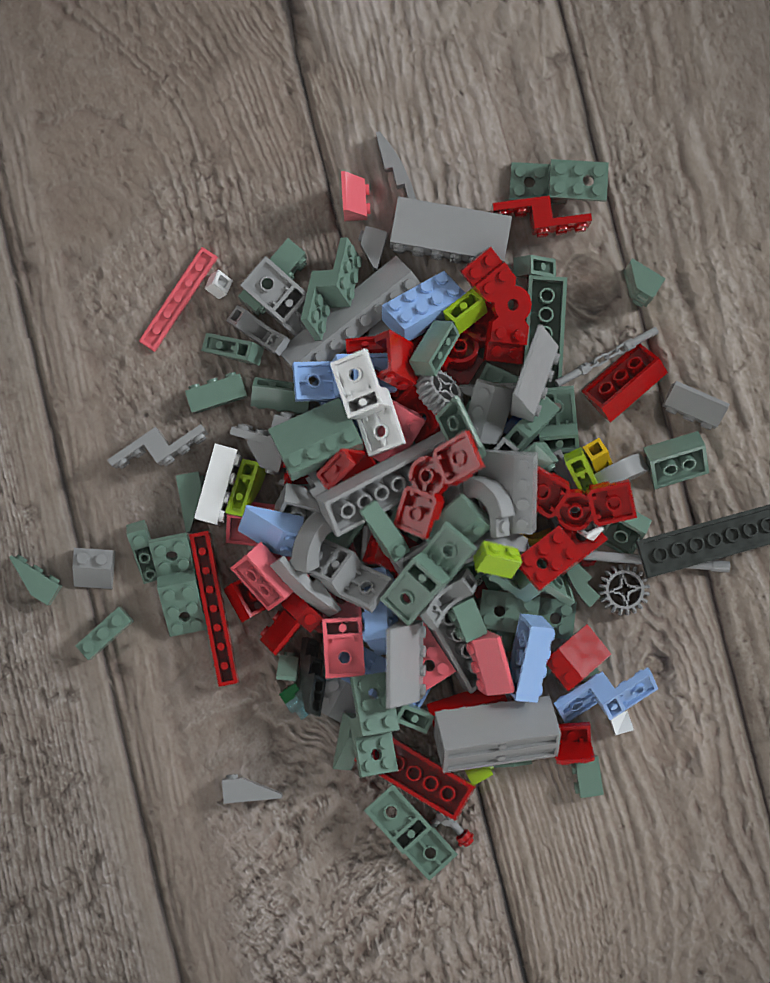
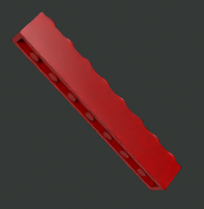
[189,531,239,687]

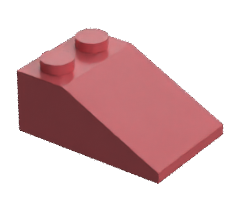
[341,171,371,221]

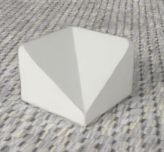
[204,270,233,299]
[610,711,634,735]

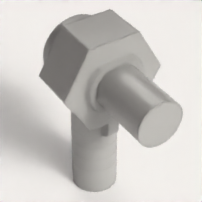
[430,811,464,835]

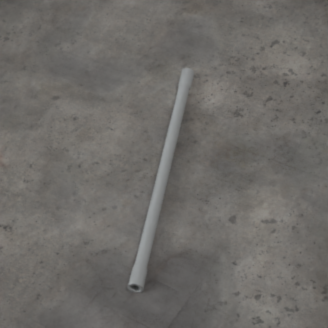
[529,545,730,573]

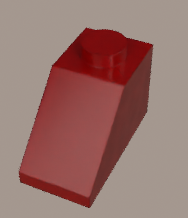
[281,591,324,633]

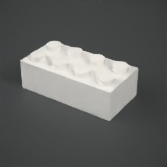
[194,444,242,526]

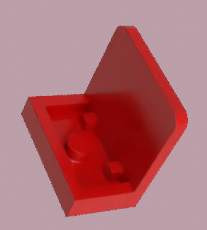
[555,721,595,765]

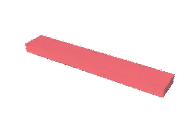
[139,247,218,352]

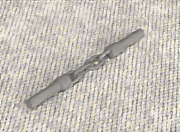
[554,327,659,387]

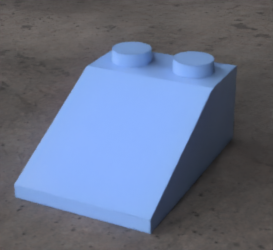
[238,505,304,557]

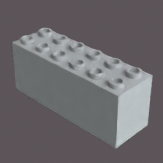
[390,196,512,264]
[434,696,561,773]

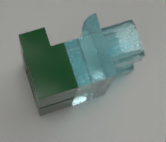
[279,681,310,720]

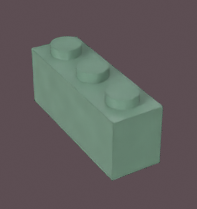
[409,320,460,376]
[185,372,248,415]
[251,377,310,414]
[76,607,134,660]

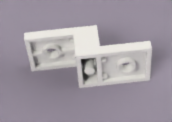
[330,349,406,457]

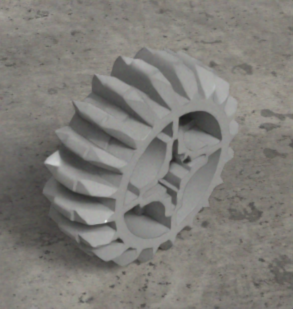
[415,369,464,414]
[598,564,650,616]

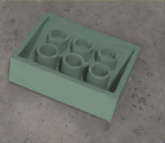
[268,398,363,481]

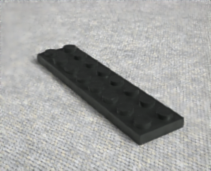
[636,504,770,579]

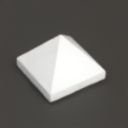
[577,521,604,541]

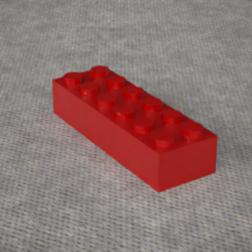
[354,736,476,821]

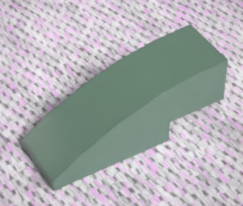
[566,564,601,608]

